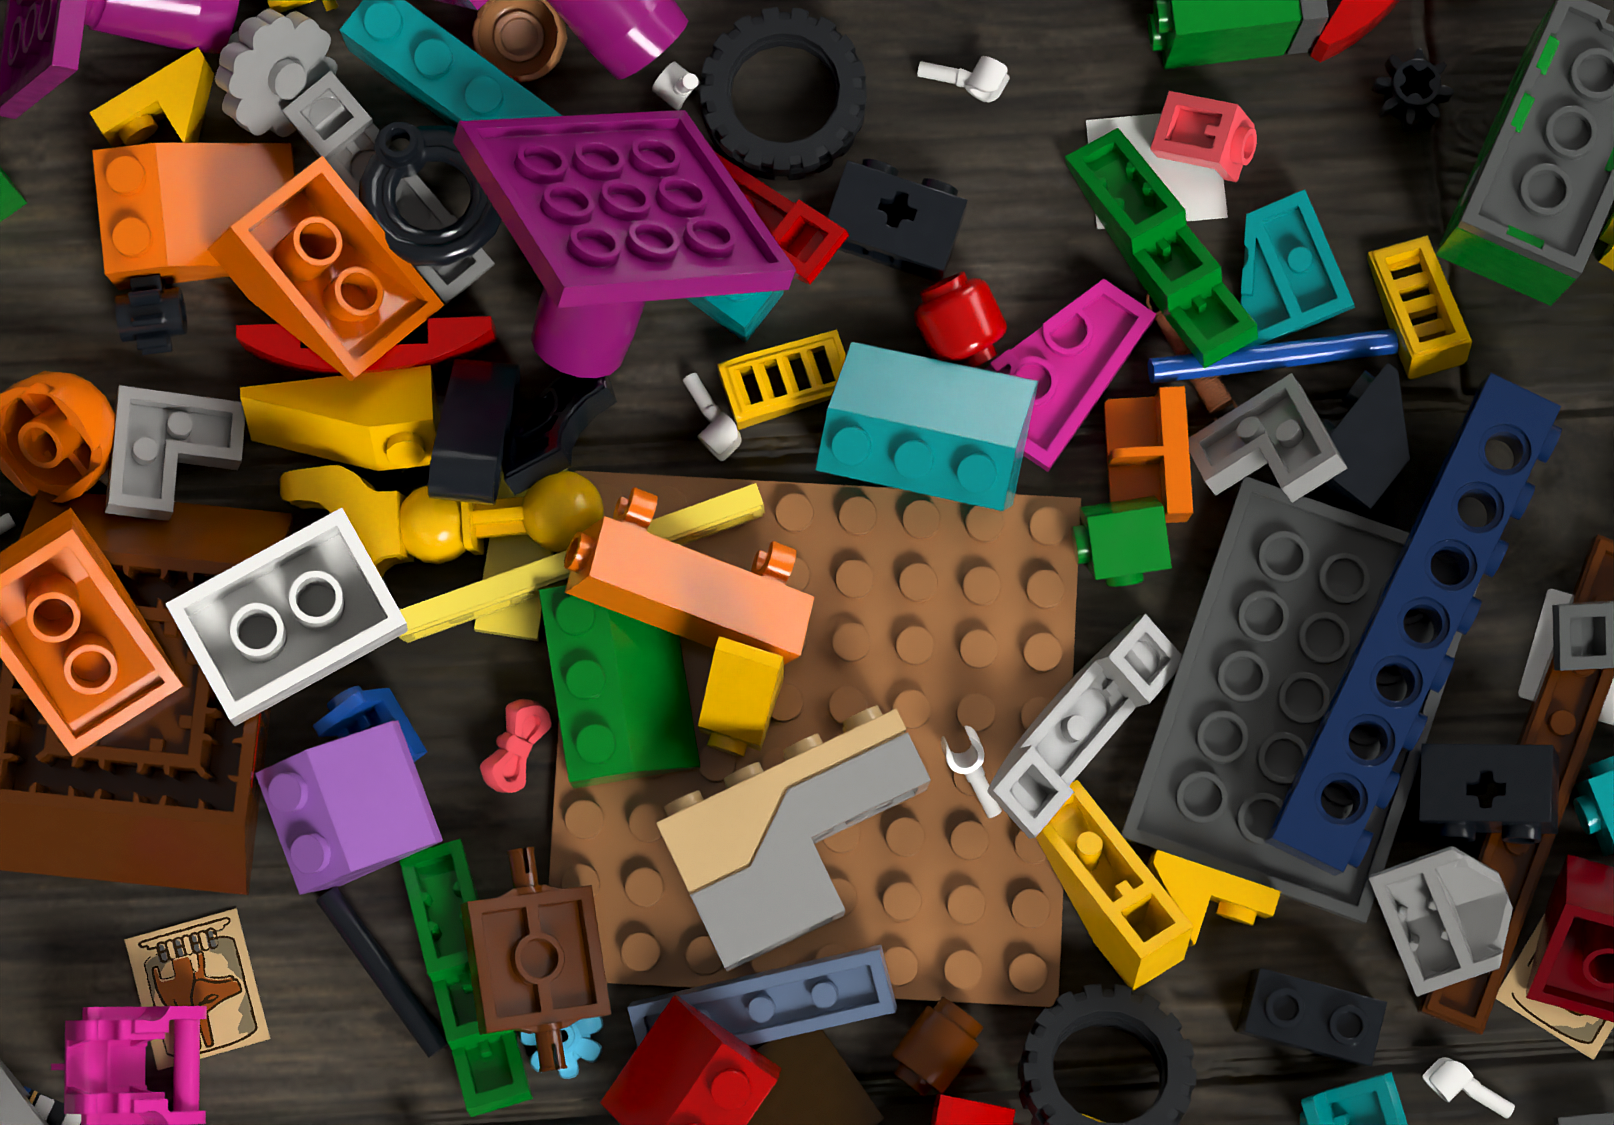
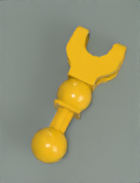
[279,465,604,578]

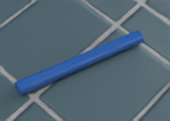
[1147,329,1398,384]

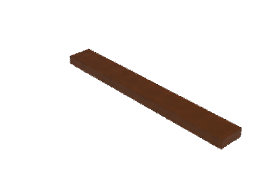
[1418,534,1614,1035]

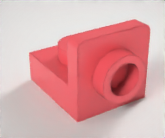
[1150,91,1257,182]

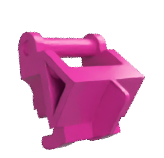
[51,1006,207,1125]

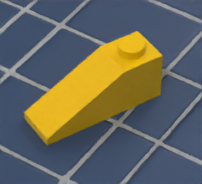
[240,365,440,471]
[698,636,784,757]
[1036,780,1194,992]

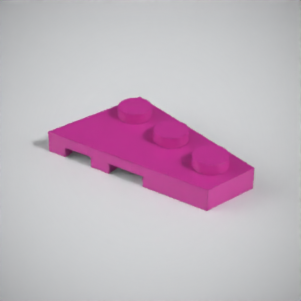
[985,279,1156,472]

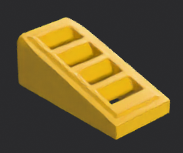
[1367,235,1472,379]
[717,329,846,430]

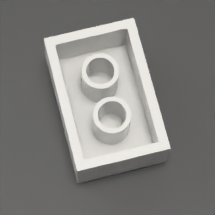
[165,508,408,726]

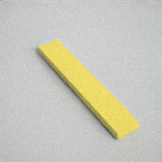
[398,483,765,643]

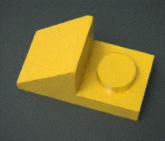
[90,47,214,148]
[1147,850,1281,947]

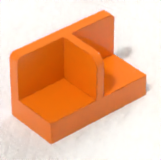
[1104,386,1193,523]

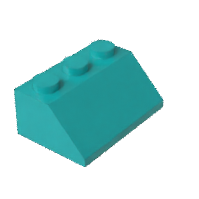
[815,342,1039,511]

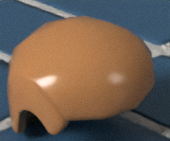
[472,0,568,83]

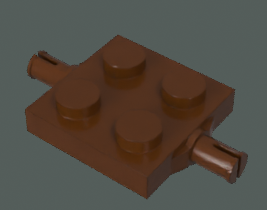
[460,847,611,1072]

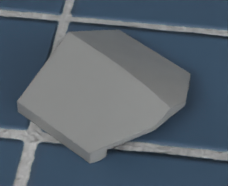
[1369,846,1513,996]

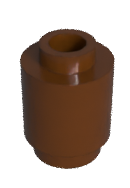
[891,996,984,1097]

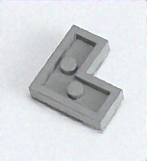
[1188,373,1347,503]
[105,385,245,521]

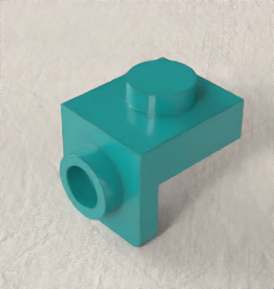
[1300,1072,1408,1125]

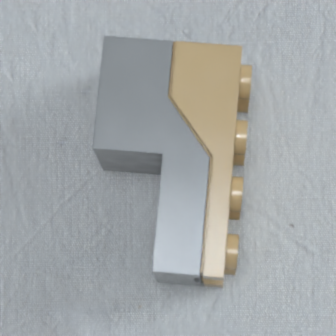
[656,705,931,972]

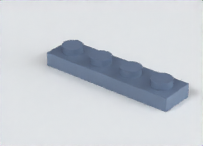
[627,945,897,1047]

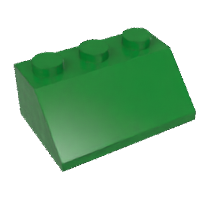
[539,585,701,788]

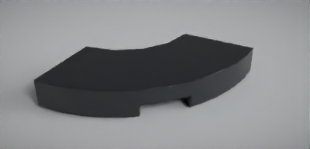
[503,373,617,495]

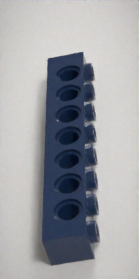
[1264,373,1562,876]

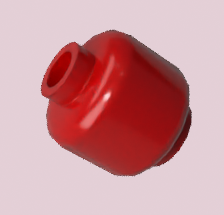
[914,271,1007,367]

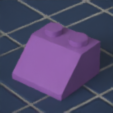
[255,720,443,895]

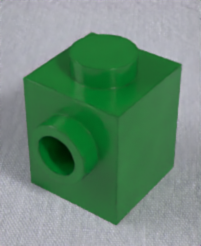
[1071,496,1172,587]

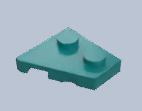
[1241,189,1355,347]

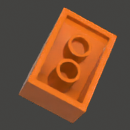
[92,143,296,290]
[207,156,444,381]
[0,508,183,756]

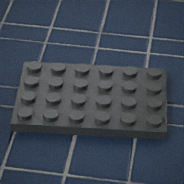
[1120,476,1479,924]

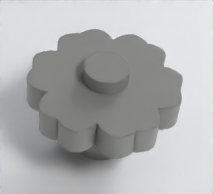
[215,9,337,137]

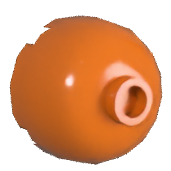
[0,371,115,503]

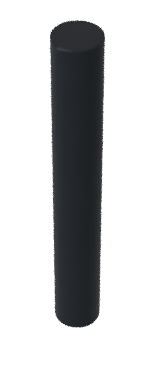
[316,886,448,1058]

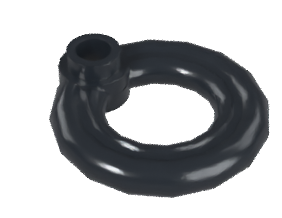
[359,122,502,266]

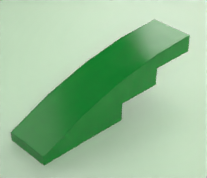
[1065,128,1258,369]
[399,839,533,1117]

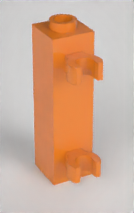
[564,487,814,665]

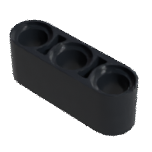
[428,357,520,506]

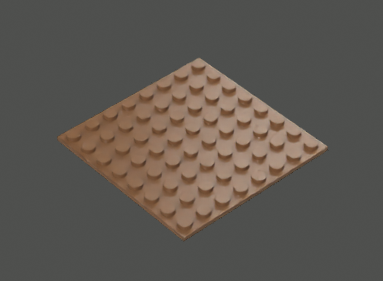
[548,471,1081,1007]

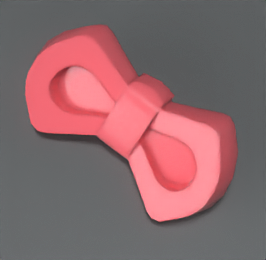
[480,699,552,793]

